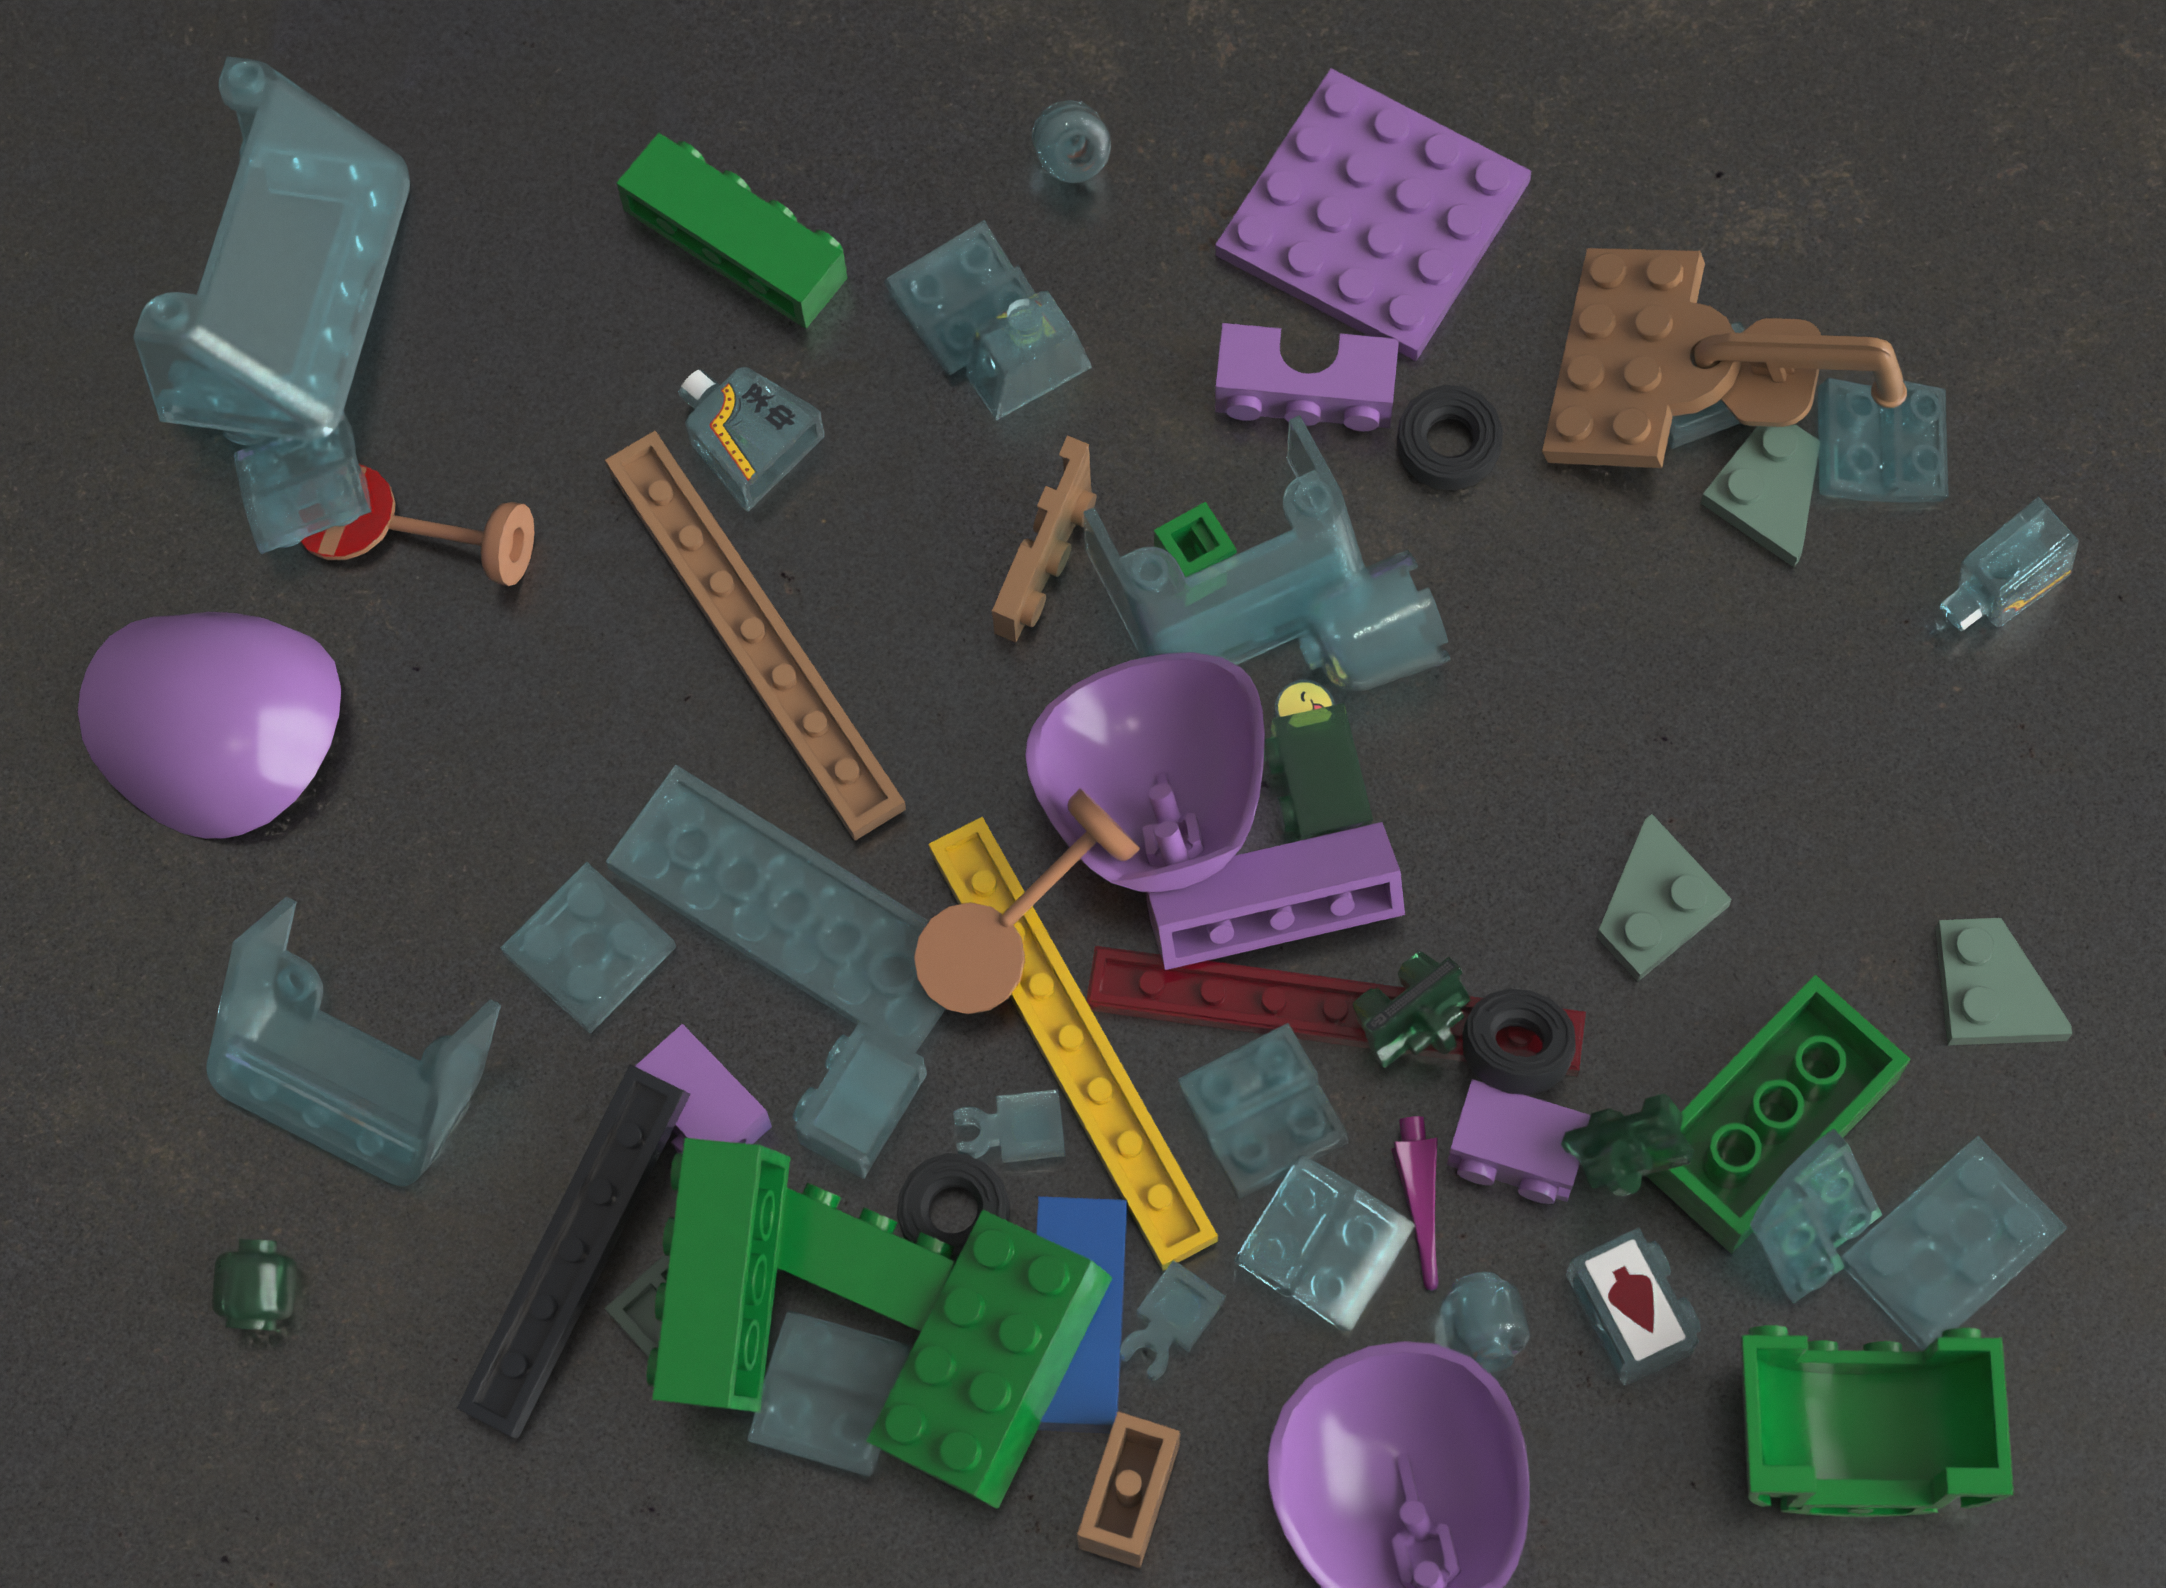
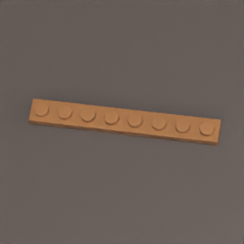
[605,431,906,841]

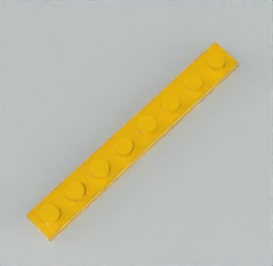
[928,817,1218,1271]

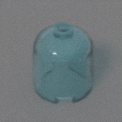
[1297,550,1451,692]

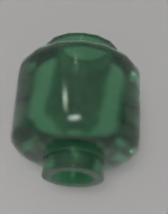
[211,1239,297,1331]

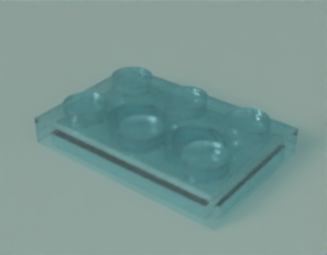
[1838,1136,2067,1351]

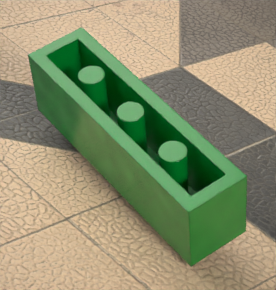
[616,133,848,329]
[777,1182,956,1331]

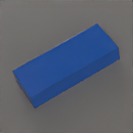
[1036,1196,1127,1434]

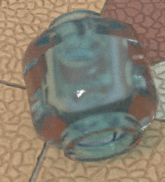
[1032,100,1111,183]
[1440,1272,1530,1373]

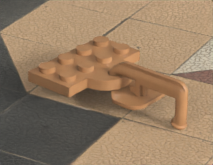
[1542,248,1907,468]

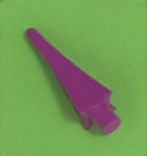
[1391,1116,1438,1291]

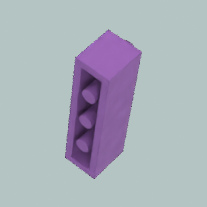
[1145,822,1405,970]

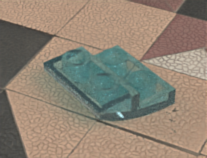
[884,220,1049,376]
[1818,378,1949,502]
[234,411,372,554]
[1178,1023,1349,1199]
[1750,1128,1883,1304]
[1234,1155,1415,1331]
[747,1311,911,1477]

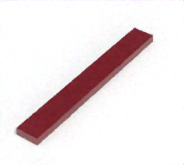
[1086,946,1586,1077]

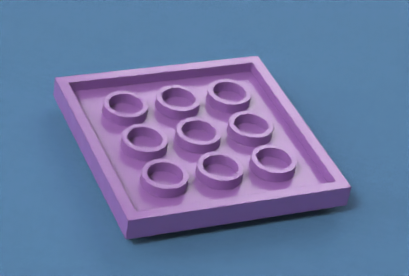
[1215,68,1531,361]

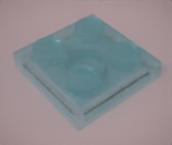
[500,862,676,1034]

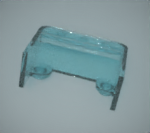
[1083,415,1368,665]
[206,897,501,1186]

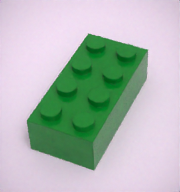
[1639,975,1911,1254]
[647,1138,790,1412]
[866,1210,1113,1509]

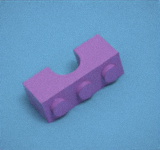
[1215,323,1399,431]

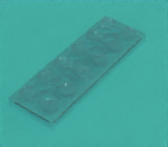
[606,765,945,1059]

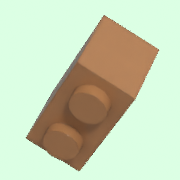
[1077,1411,1180,1568]

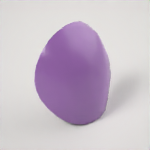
[78,612,341,839]
[1025,652,1265,892]
[1268,1341,1529,1588]

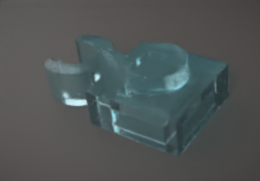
[953,1089,1065,1163]
[1120,1260,1225,1381]

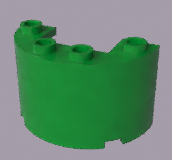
[1740,1325,2014,1517]

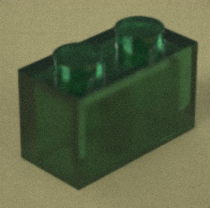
[1264,703,1373,842]

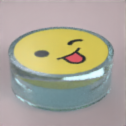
[1273,680,1335,743]

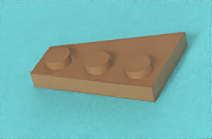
[992,435,1097,643]

